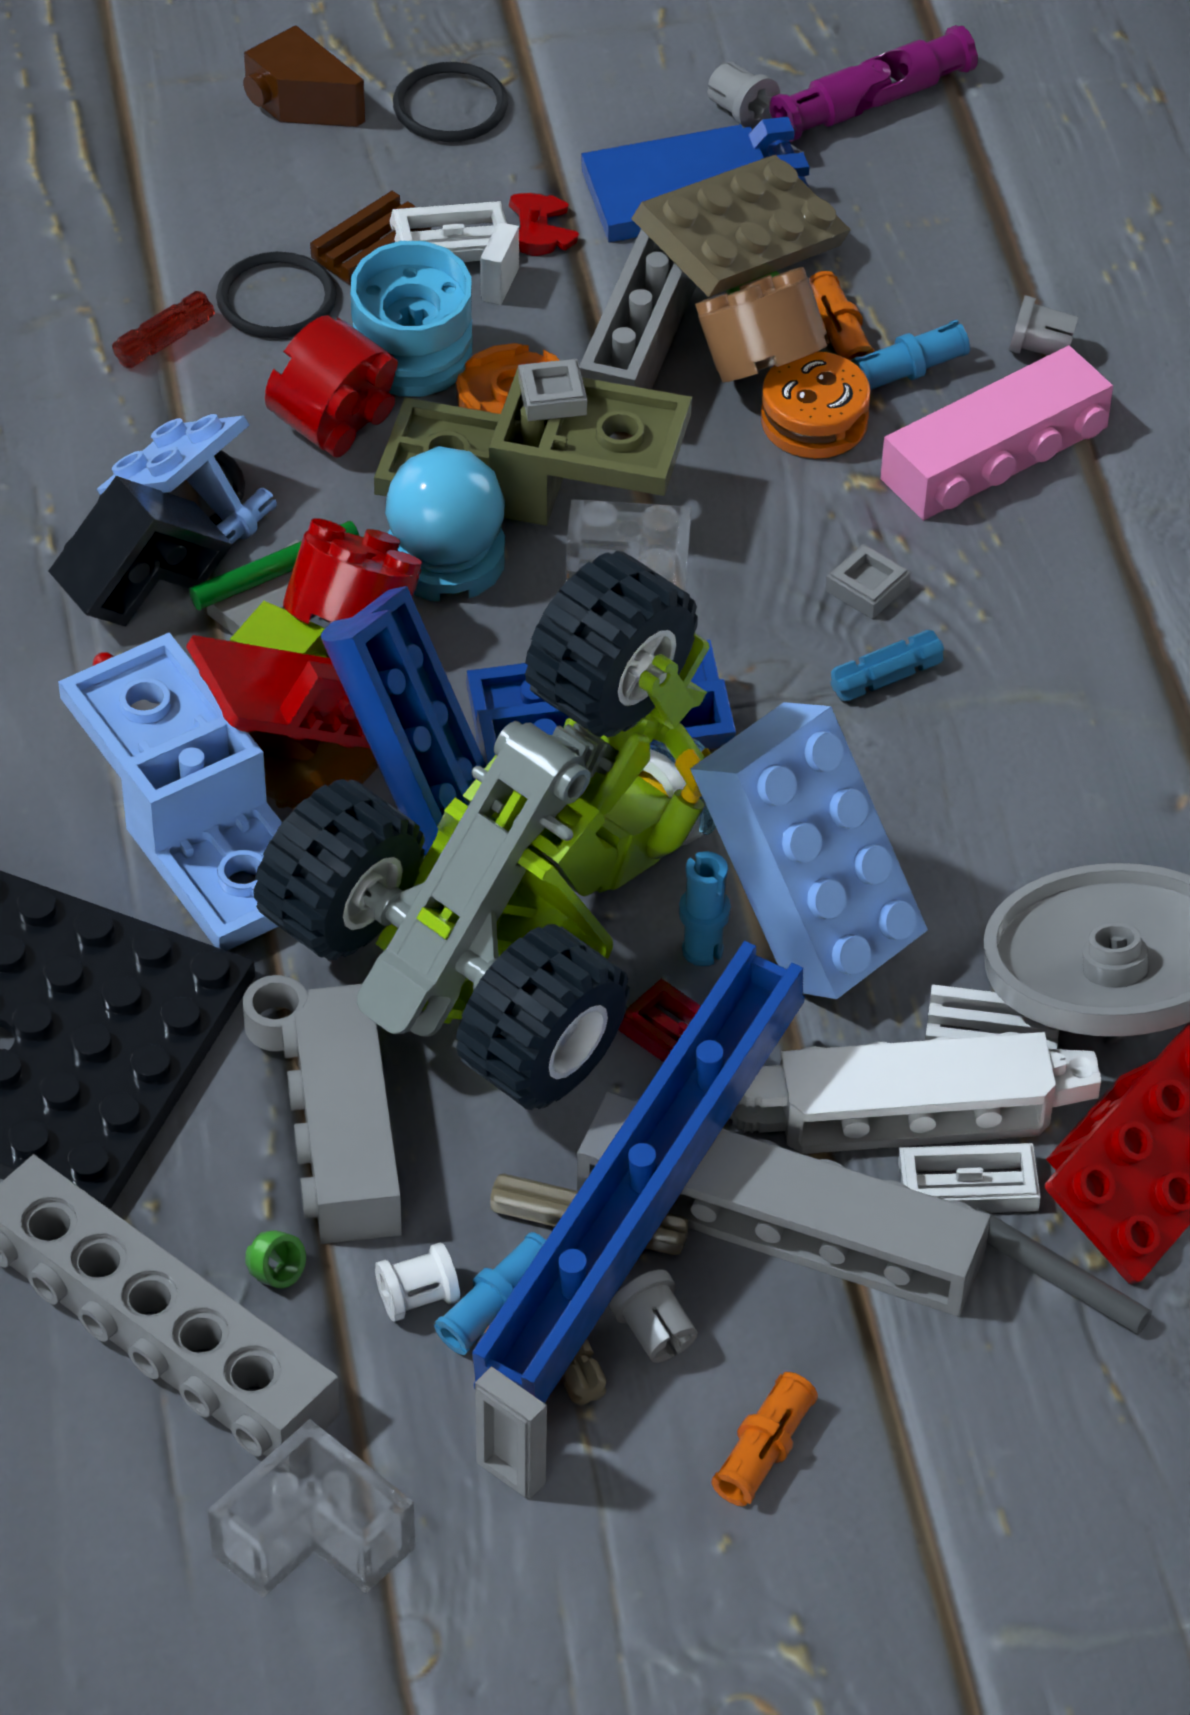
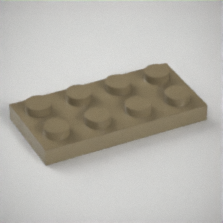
[631,154,851,297]

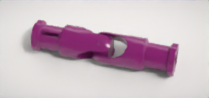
[769,25,978,142]

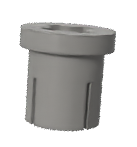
[707,62,780,129]
[1009,295,1078,355]
[609,1269,698,1363]

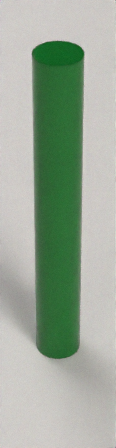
[189,521,359,610]

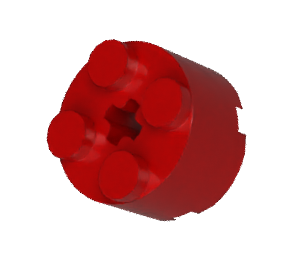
[265,315,398,458]
[282,518,422,624]

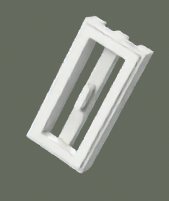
[390,201,507,262]
[925,985,1059,1049]
[898,1143,1041,1213]

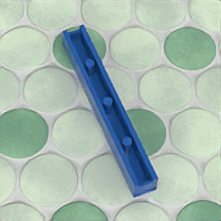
[472,940,805,1404]

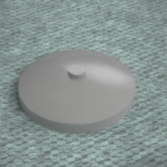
[984,863,1190,1037]

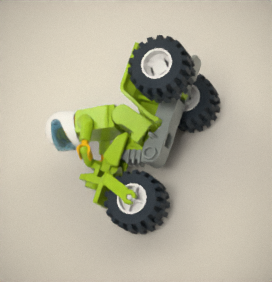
[254,551,716,1110]

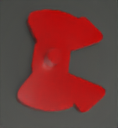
[509,193,579,256]

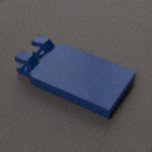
[581,117,810,242]

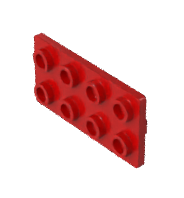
[186,635,371,749]
[1045,1022,1190,1285]

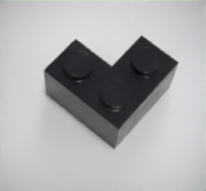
[48,476,233,627]

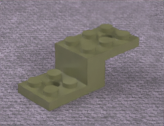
[374,368,692,526]

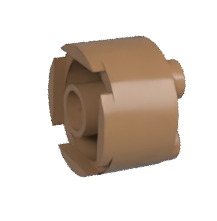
[695,267,830,383]

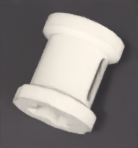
[375,1242,460,1322]

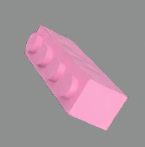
[880,345,1113,521]

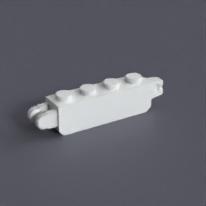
[730,1032,1101,1154]

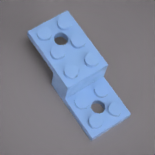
[58,632,282,951]

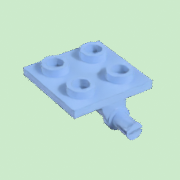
[97,414,277,544]

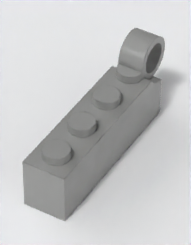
[243,975,402,1244]

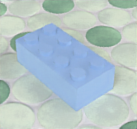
[690,702,928,999]

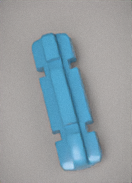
[830,630,944,702]

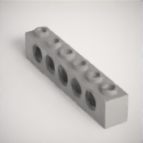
[0,1154,340,1469]

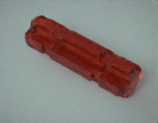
[112,291,215,368]

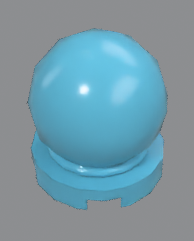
[385,446,505,601]

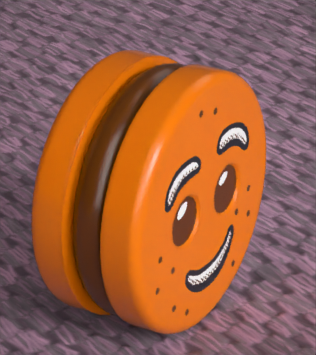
[761,351,871,459]

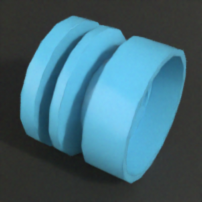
[350,241,473,397]

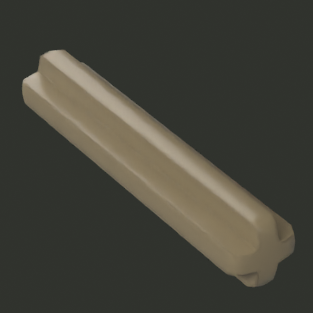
[490,1173,689,1255]

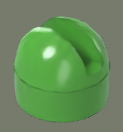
[245,1230,306,1288]

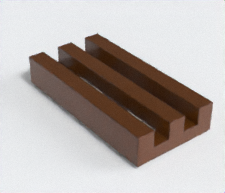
[310,190,431,285]

